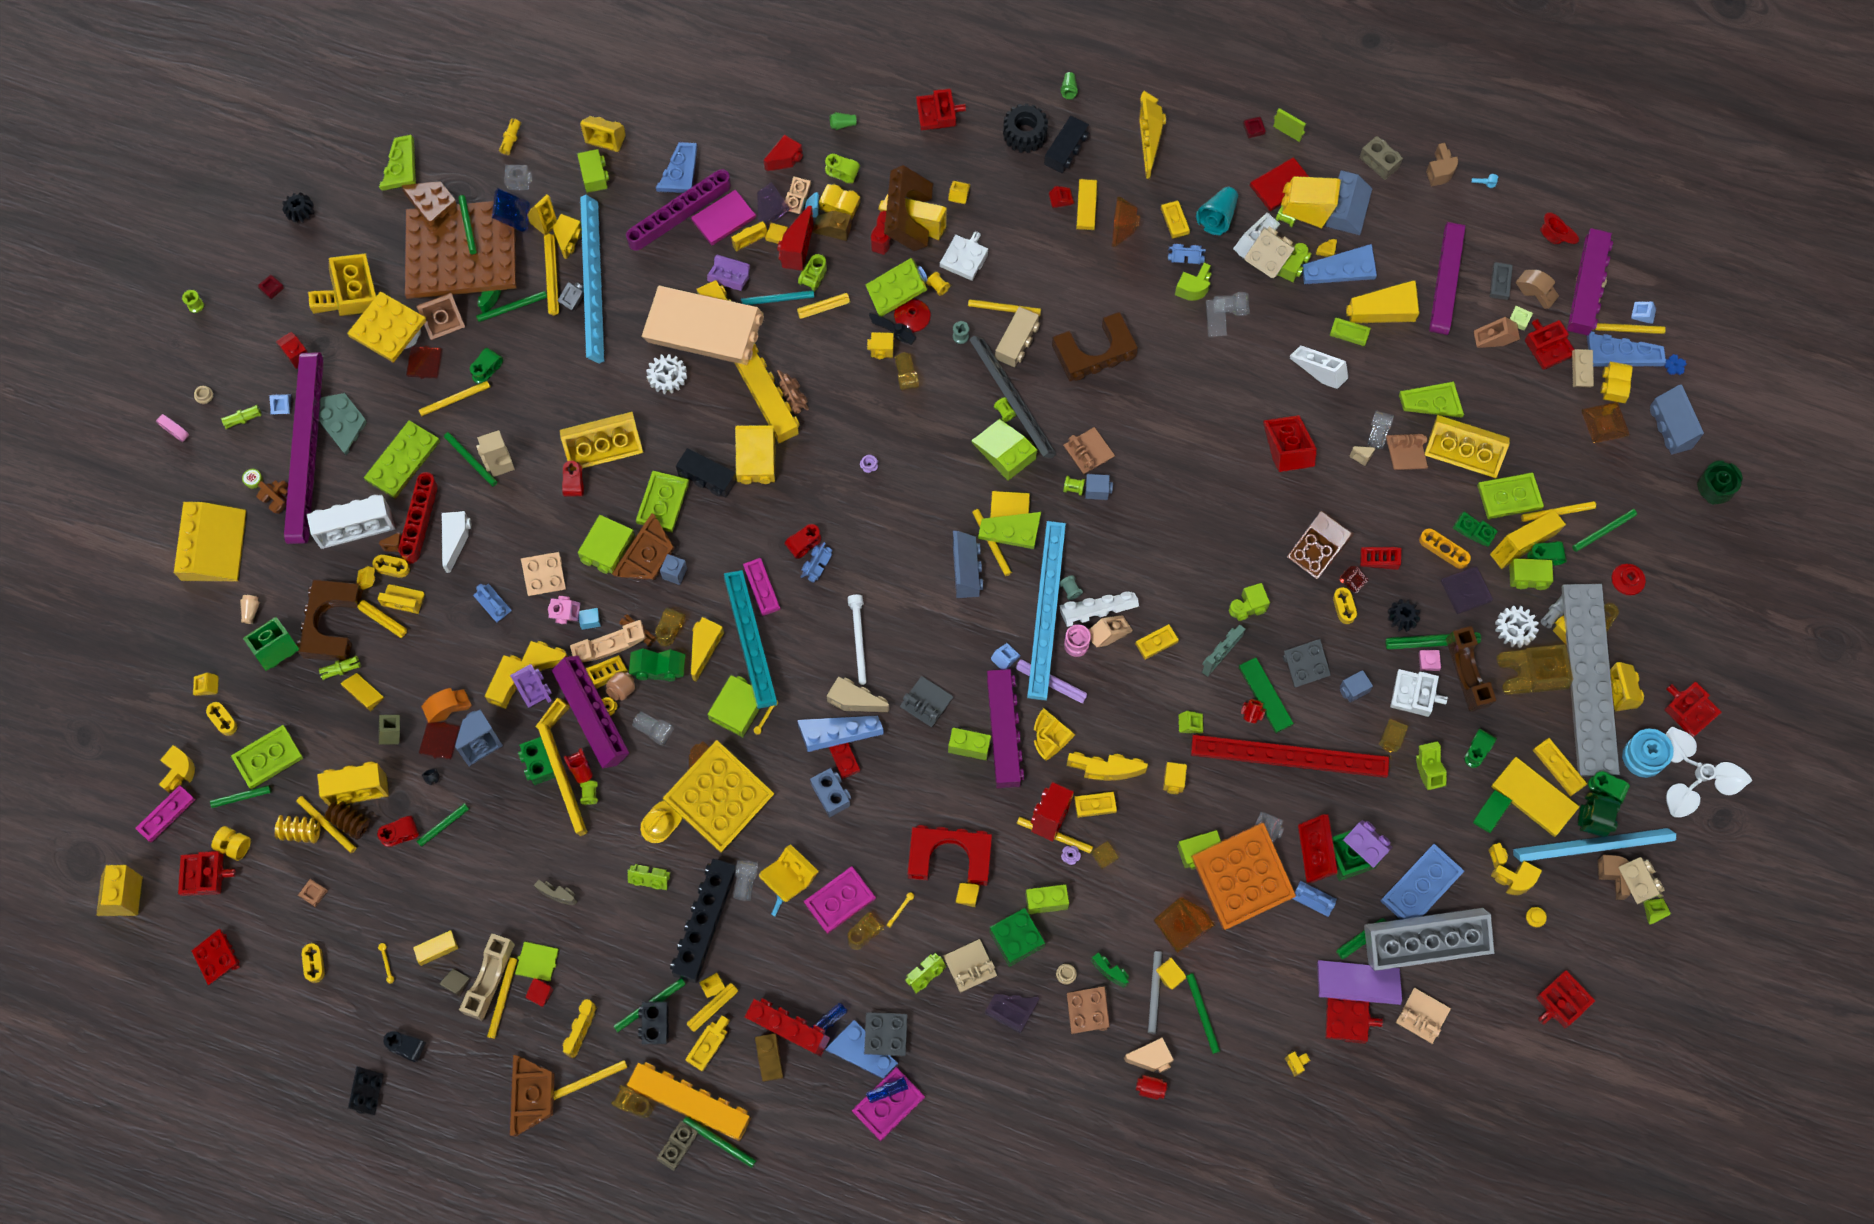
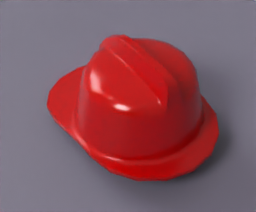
[1540,213,1579,244]

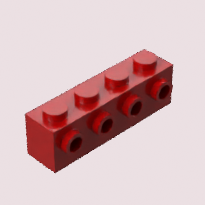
[745,998,830,1057]

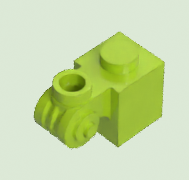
[1277,243,1312,282]
[1229,583,1270,621]

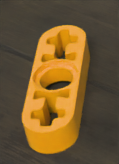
[1419,529,1471,569]

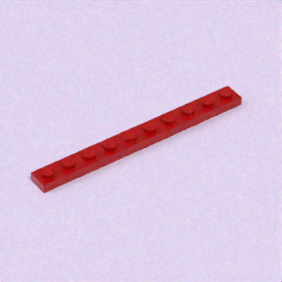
[1191,735,1389,778]

